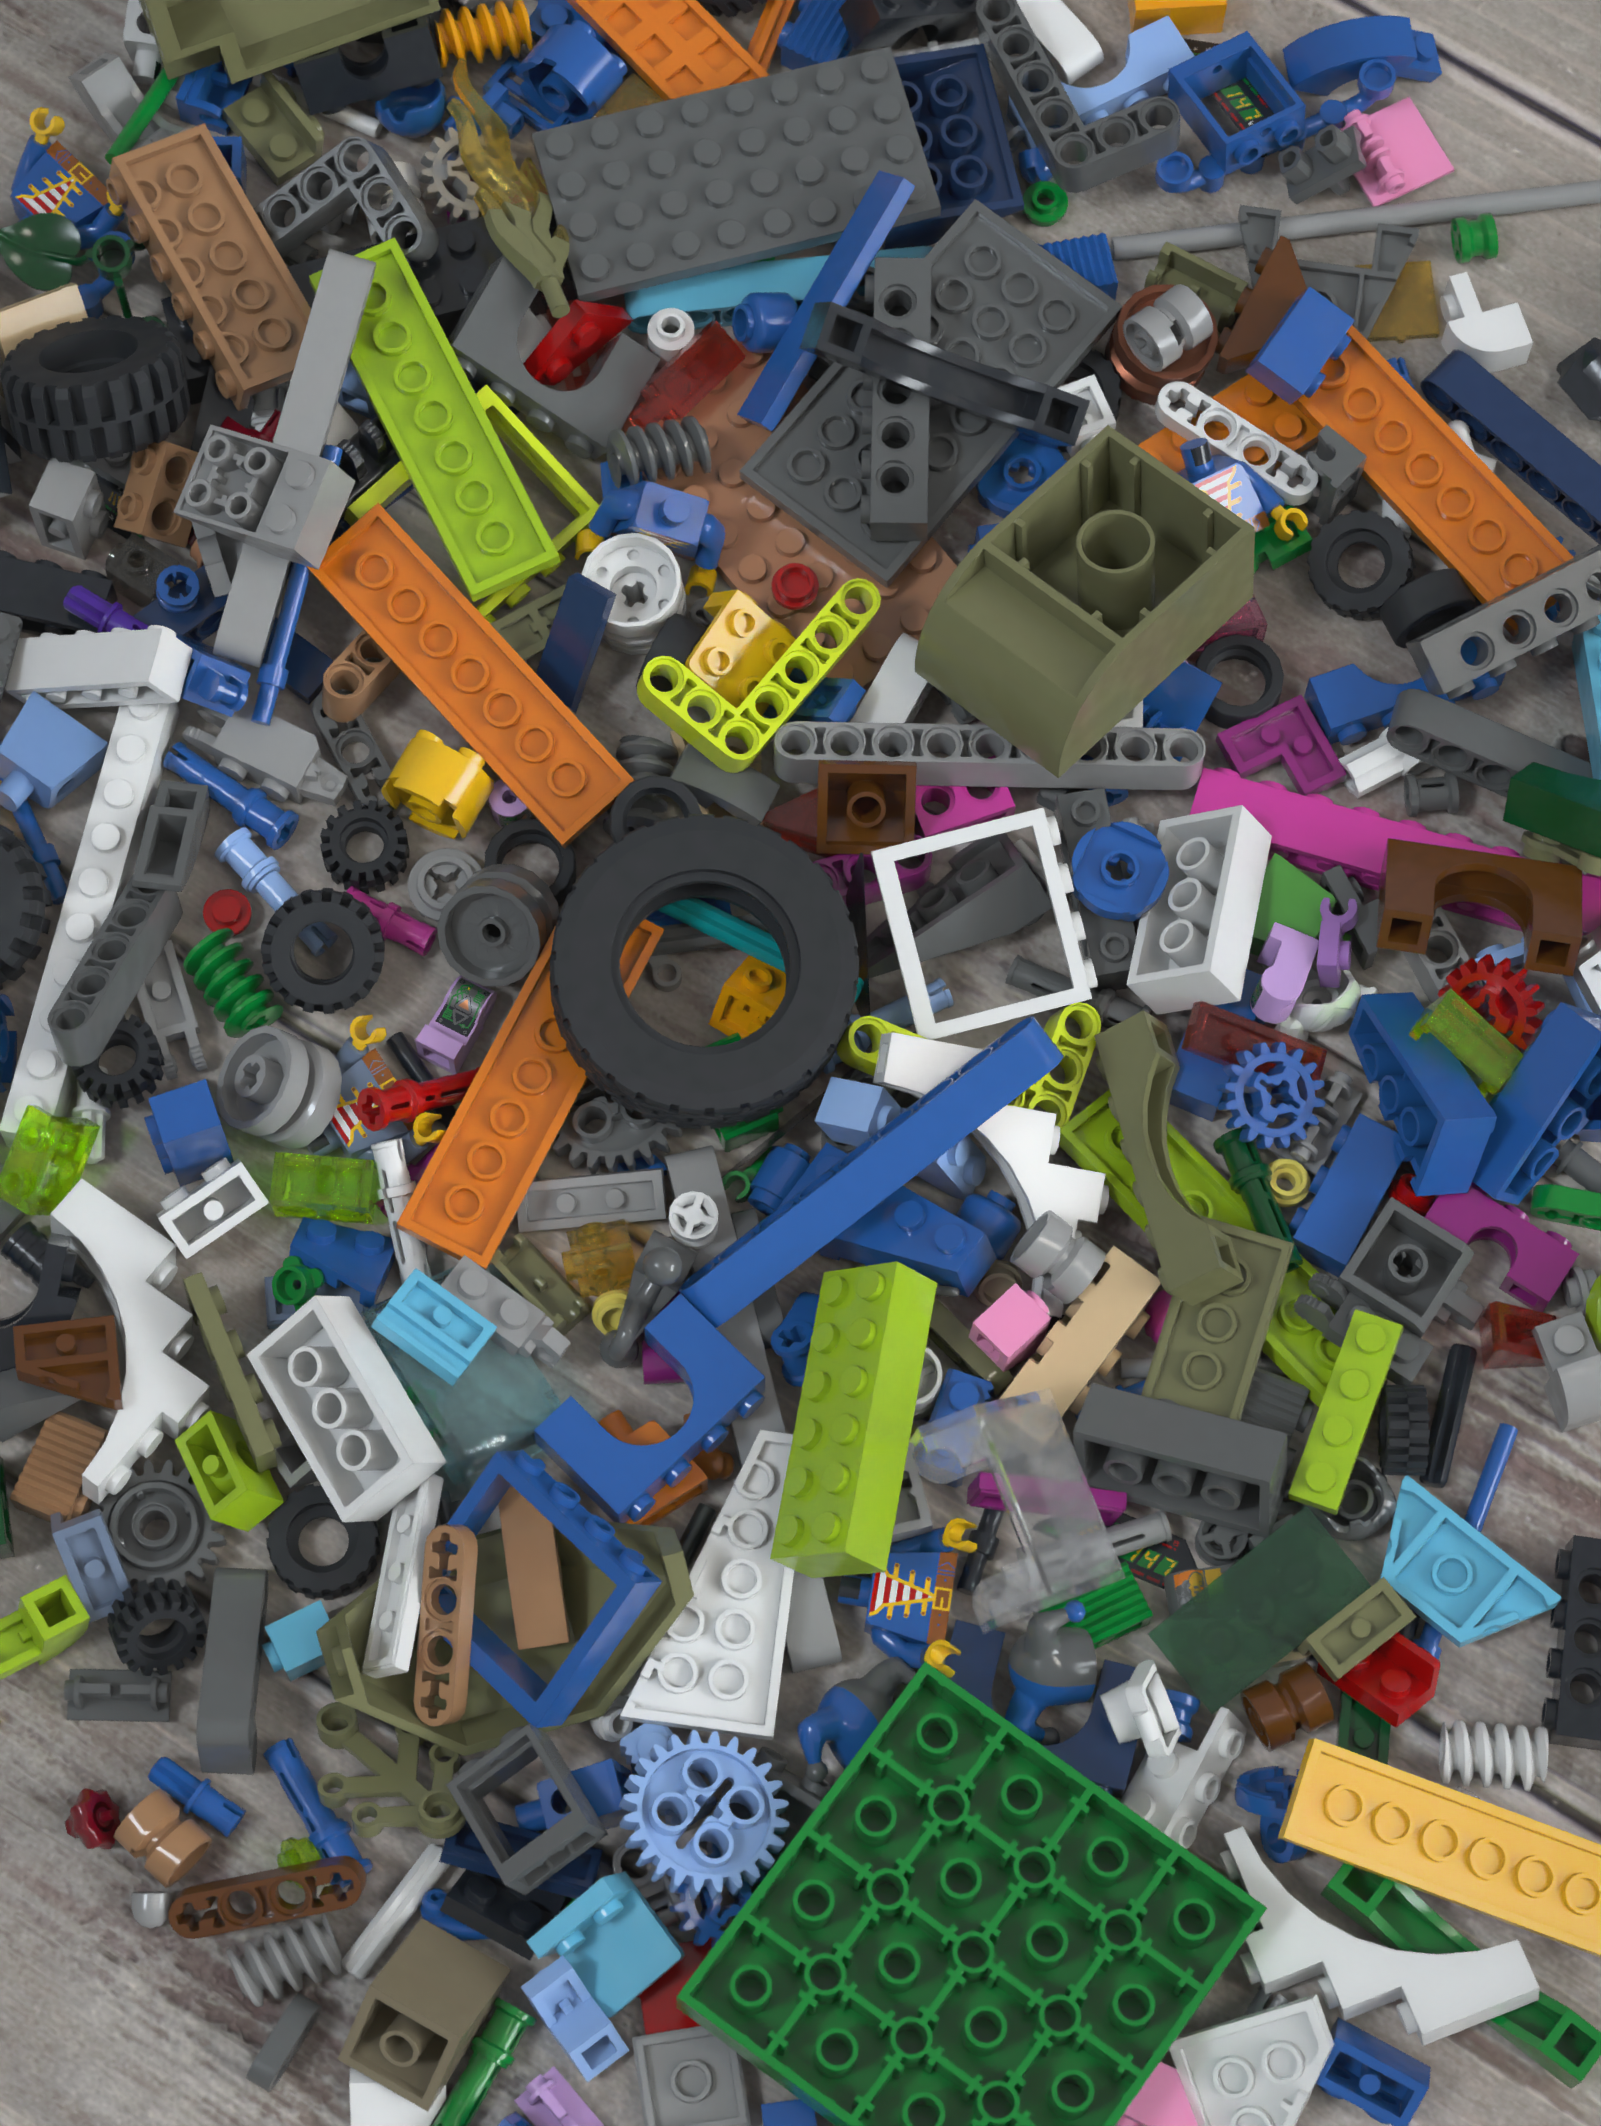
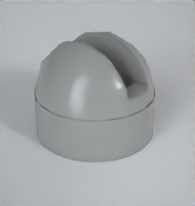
[131,1892,173,1928]

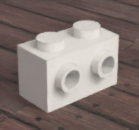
[156,1157,269,1259]

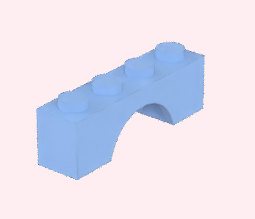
[1007,15,1194,149]

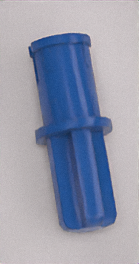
[148,1757,246,1838]

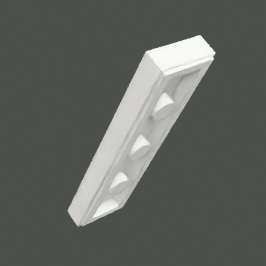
[362,1474,444,1679]

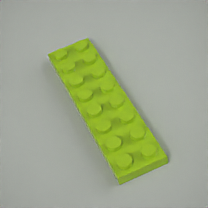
[309,237,560,602]
[1059,1089,1341,1408]

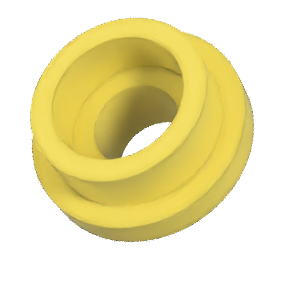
[1269,1159,1310,1207]

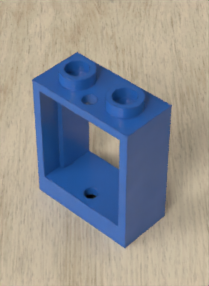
[1168,31,1306,173]

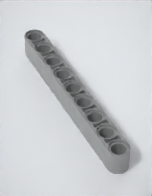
[213,249,376,667]
[773,721,1206,790]

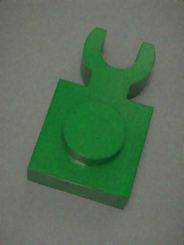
[1254,505,1313,574]

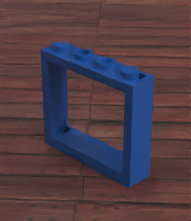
[419,1449,662,1728]

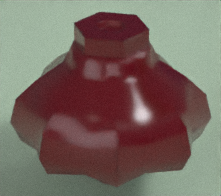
[65,1788,121,1849]

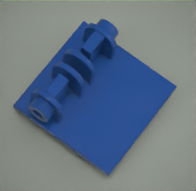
[1143,661,1223,762]

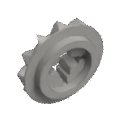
[408,848,481,922]

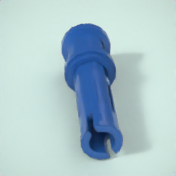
[163,742,299,850]
[263,1738,373,1888]

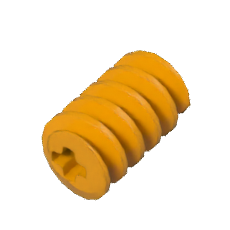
[435,0,533,68]

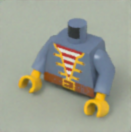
[306,1014,446,1168]

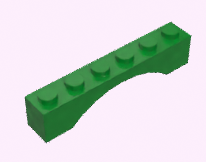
[1320,1863,1601,2089]

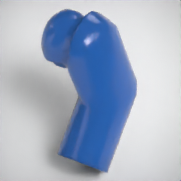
[420,1888,490,1941]

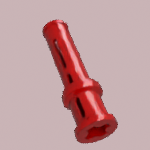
[357,1067,480,1132]

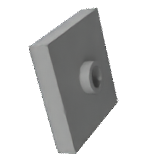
[632,2026,751,2126]

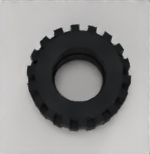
[261,888,385,1014]

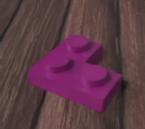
[1216,695,1347,796]

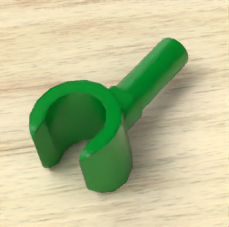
[722,1146,773,1203]

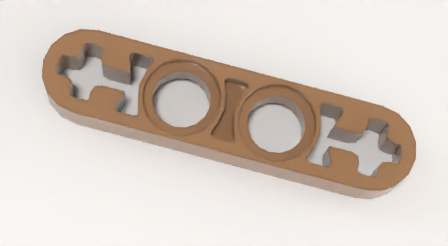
[414,1524,478,1727]

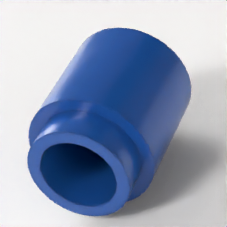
[748,1143,811,1216]

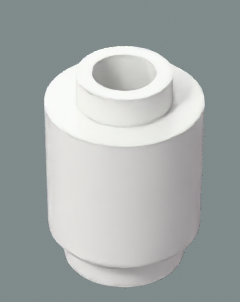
[647,308,695,371]

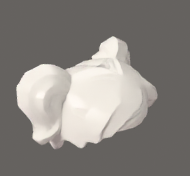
[1275,968,1379,1052]

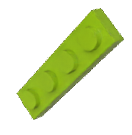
[1288,1309,1403,1515]

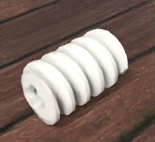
[1439,1720,1549,1791]

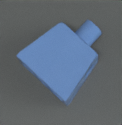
[0,691,108,811]

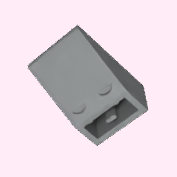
[173,424,356,570]

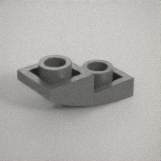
[669,743,781,826]

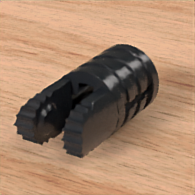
[0,1221,96,1289]

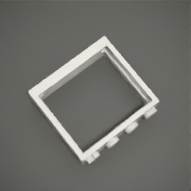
[871,807,1098,1040]

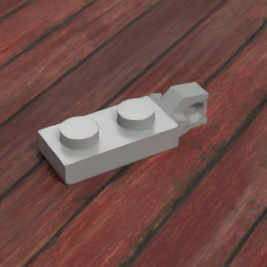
[440,1255,571,1368]

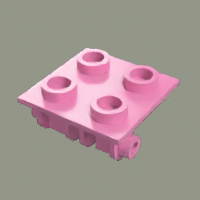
[1340,97,1455,207]

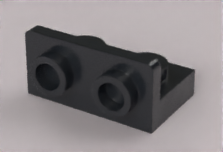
[440,1869,567,1961]

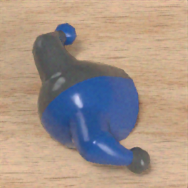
[1004,1600,1097,1746]
[797,1657,917,1783]

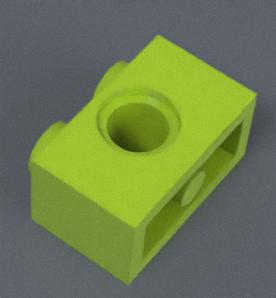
[174,1410,284,1532]

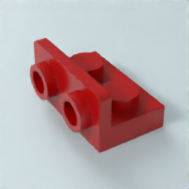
[1317,1632,1441,1728]

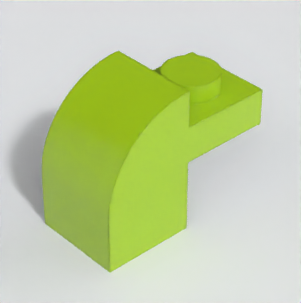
[0,1575,90,1680]

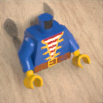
[10,107,125,250]
[1176,438,1308,541]
[575,481,725,597]
[838,1518,977,1678]

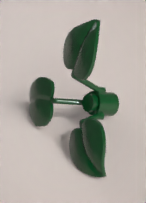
[0,213,167,327]

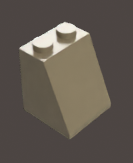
[338,1918,511,2112]

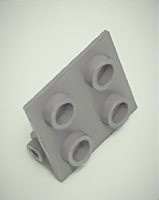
[1231,1053,1363,1176]

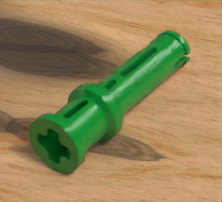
[432,1997,537,2126]

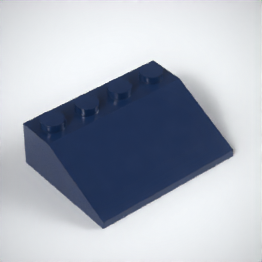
[882,43,1024,250]

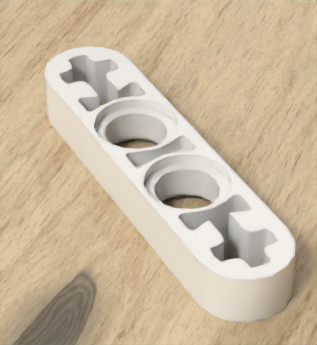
[1155,381,1318,506]

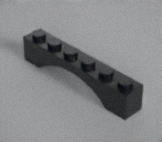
[799,302,1090,446]

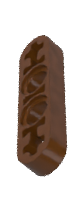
[168,1856,367,1939]

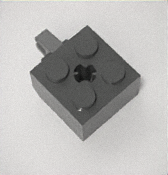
[1338,1197,1485,1338]

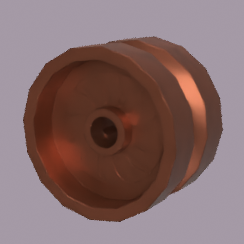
[1105,284,1218,405]

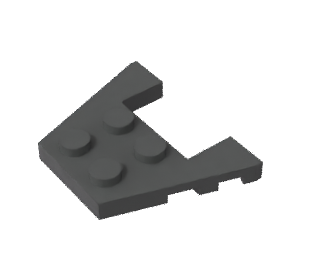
[1238,205,1420,340]

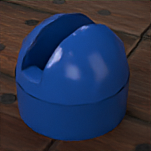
[1018,148,1052,184]

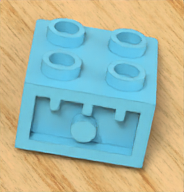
[526,1872,685,2018]

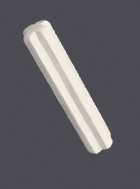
[342,1843,450,1980]

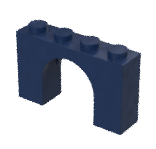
[945,1619,1138,1799]

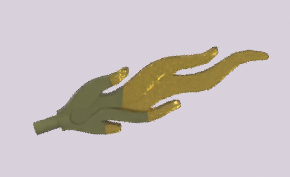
[447,58,570,318]

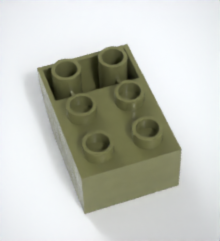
[915,425,1255,778]

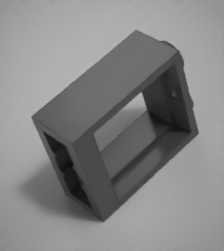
[446,1723,608,1895]

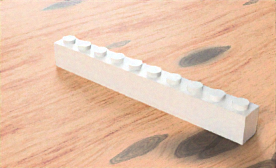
[0,702,180,1157]

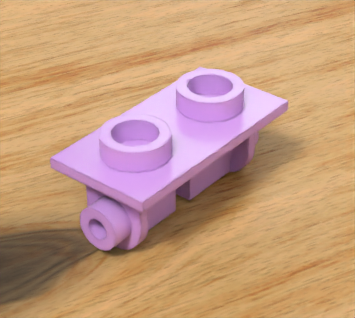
[514,2066,604,2126]

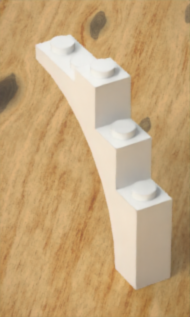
[873,1032,1109,1318]
[50,1179,211,1505]
[1219,1827,1540,2046]

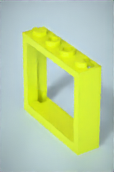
[344,384,599,623]

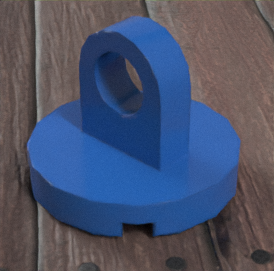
[1235,1766,1308,1864]

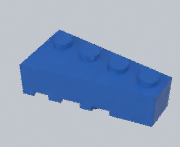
[1348,992,1497,1196]
[1472,1002,1601,1205]
[777,1142,997,1297]

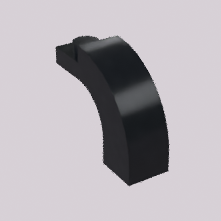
[0,1233,81,1372]

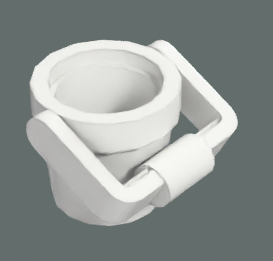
[1100,1660,1181,1758]

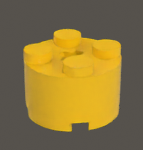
[381,729,494,839]

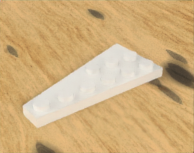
[619,1430,794,1740]

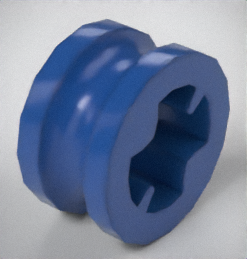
[156,565,200,613]

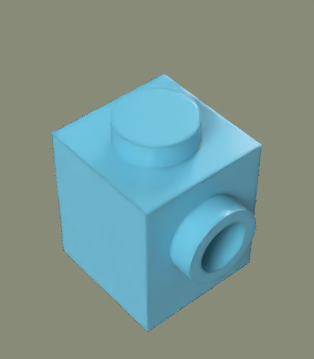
[262,1600,330,1682]

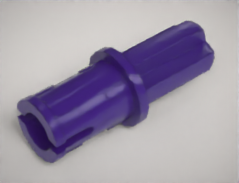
[63,585,148,633]

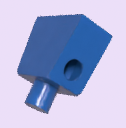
[515,1758,632,1832]

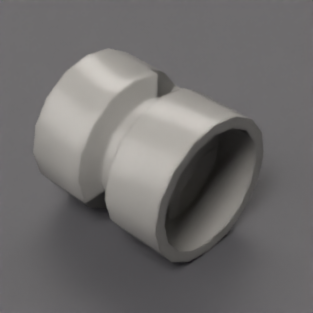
[1123,284,1213,372]
[1010,1210,1106,1304]

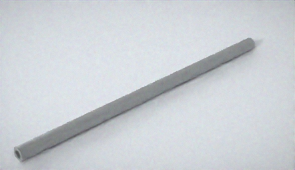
[1111,180,1601,261]

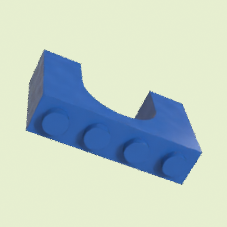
[534,1294,765,1523]

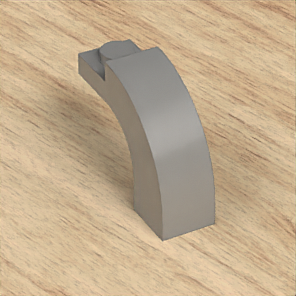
[68,52,186,151]

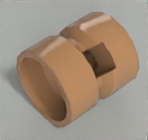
[114,1789,213,1888]

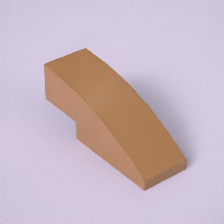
[499,1485,570,1650]

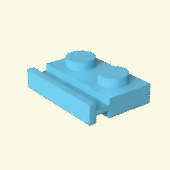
[371,1268,497,1386]

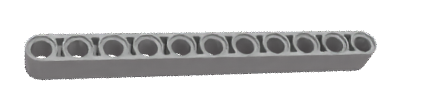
[664,1145,842,1674]

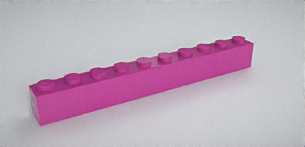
[1189,767,1601,936]

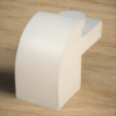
[1440,272,1533,372]

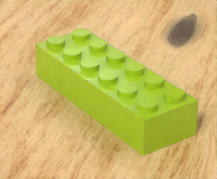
[770,1261,937,1578]

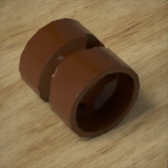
[1240,1661,1335,1752]

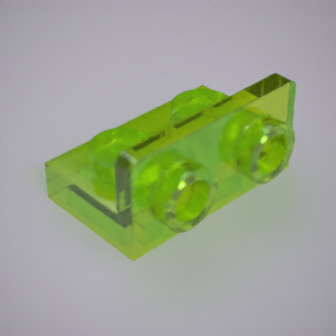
[0,1105,101,1216]

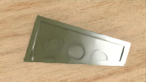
[183,1272,282,1473]

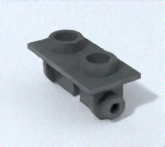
[64,1669,172,1722]

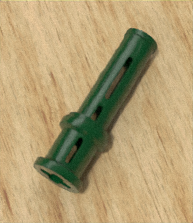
[1213,1128,1303,1273]

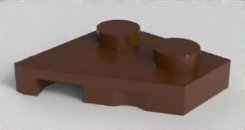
[13,1315,123,1410]

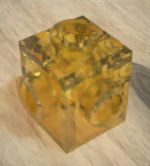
[561,1219,636,1298]

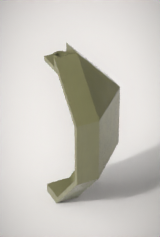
[316,1521,694,1756]

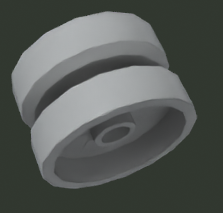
[216,1025,342,1150]

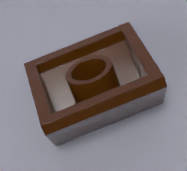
[816,760,917,854]

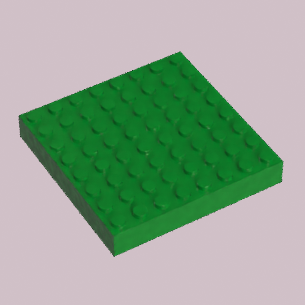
[676,1662,1267,2126]

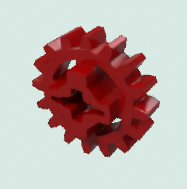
[1436,954,1545,1063]

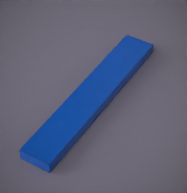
[737,170,915,432]

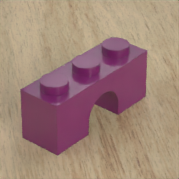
[1425,1182,1579,1315]

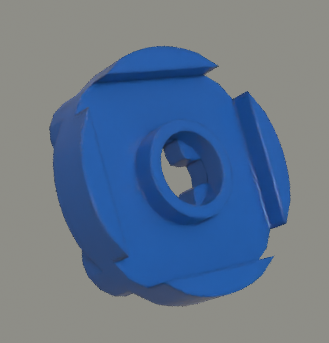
[975,433,1067,518]
[1070,821,1169,922]

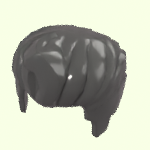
[1302,1456,1397,1541]

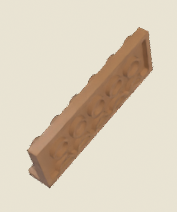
[106,123,311,411]

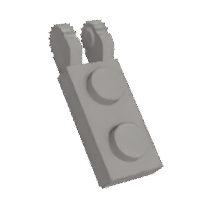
[137,940,207,1081]

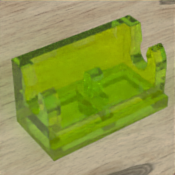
[1409,989,1523,1098]

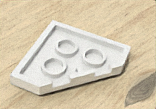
[1169,1994,1334,2126]

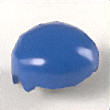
[375,78,446,138]

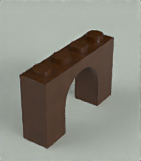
[1376,838,1582,976]

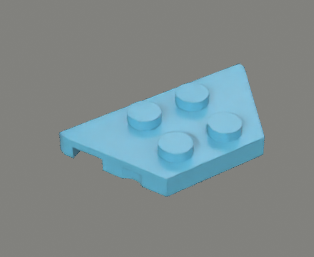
[1380,1475,1561,1648]

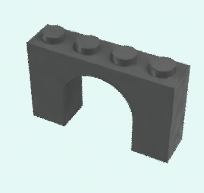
[448,255,661,460]

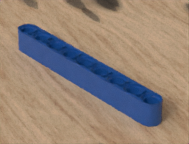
[679,1016,1064,1328]

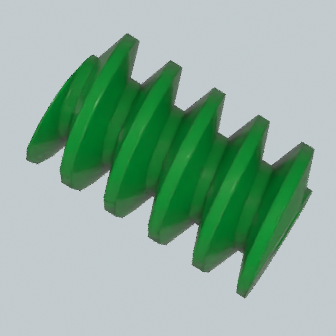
[183,928,284,1038]

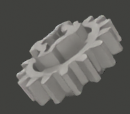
[418,124,521,224]

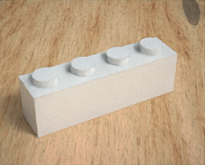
[4,625,193,709]

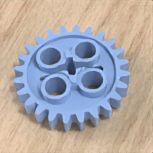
[619,1730,789,1900]

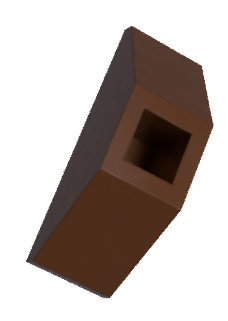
[1214,236,1307,375]

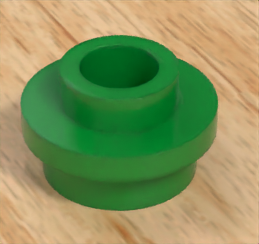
[1023,181,1068,227]

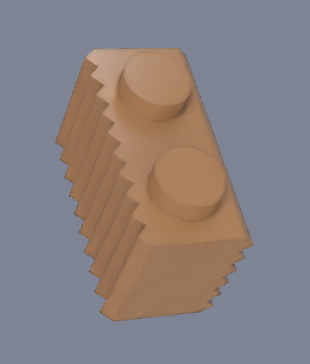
[10,1411,109,1523]

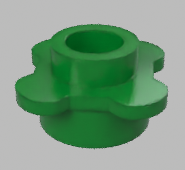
[272,1256,324,1311]

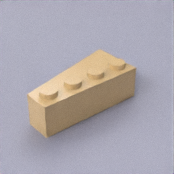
[982,1246,1161,1461]

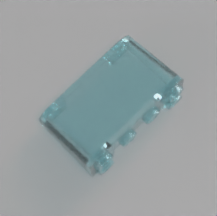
[361,1266,561,1491]

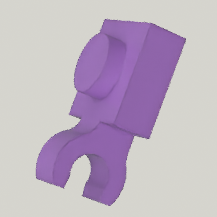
[1317,898,1358,988]

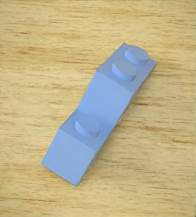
[815,1076,986,1200]

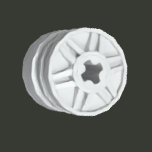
[582,533,687,655]

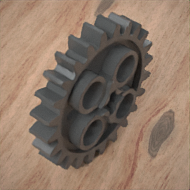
[553,1082,683,1174]

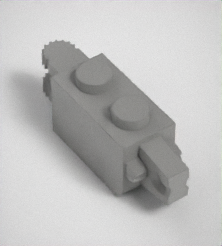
[182,702,349,807]

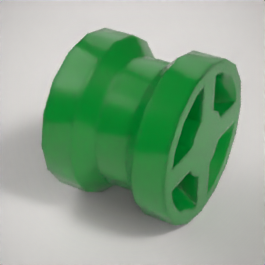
[1451,212,1499,264]

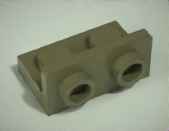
[222,71,325,186]

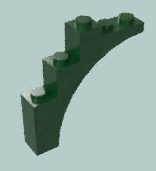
[1503,762,1601,858]

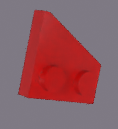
[523,300,633,386]

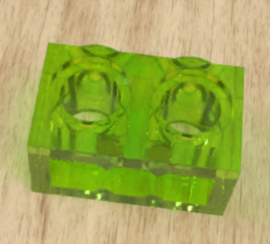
[269,1152,378,1224]

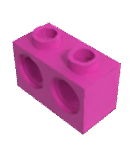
[914,755,1016,838]

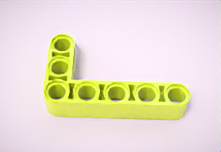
[637,578,881,773]
[836,1002,1101,1128]

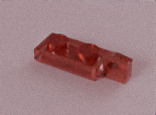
[628,321,746,430]

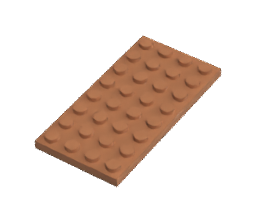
[621,339,957,691]

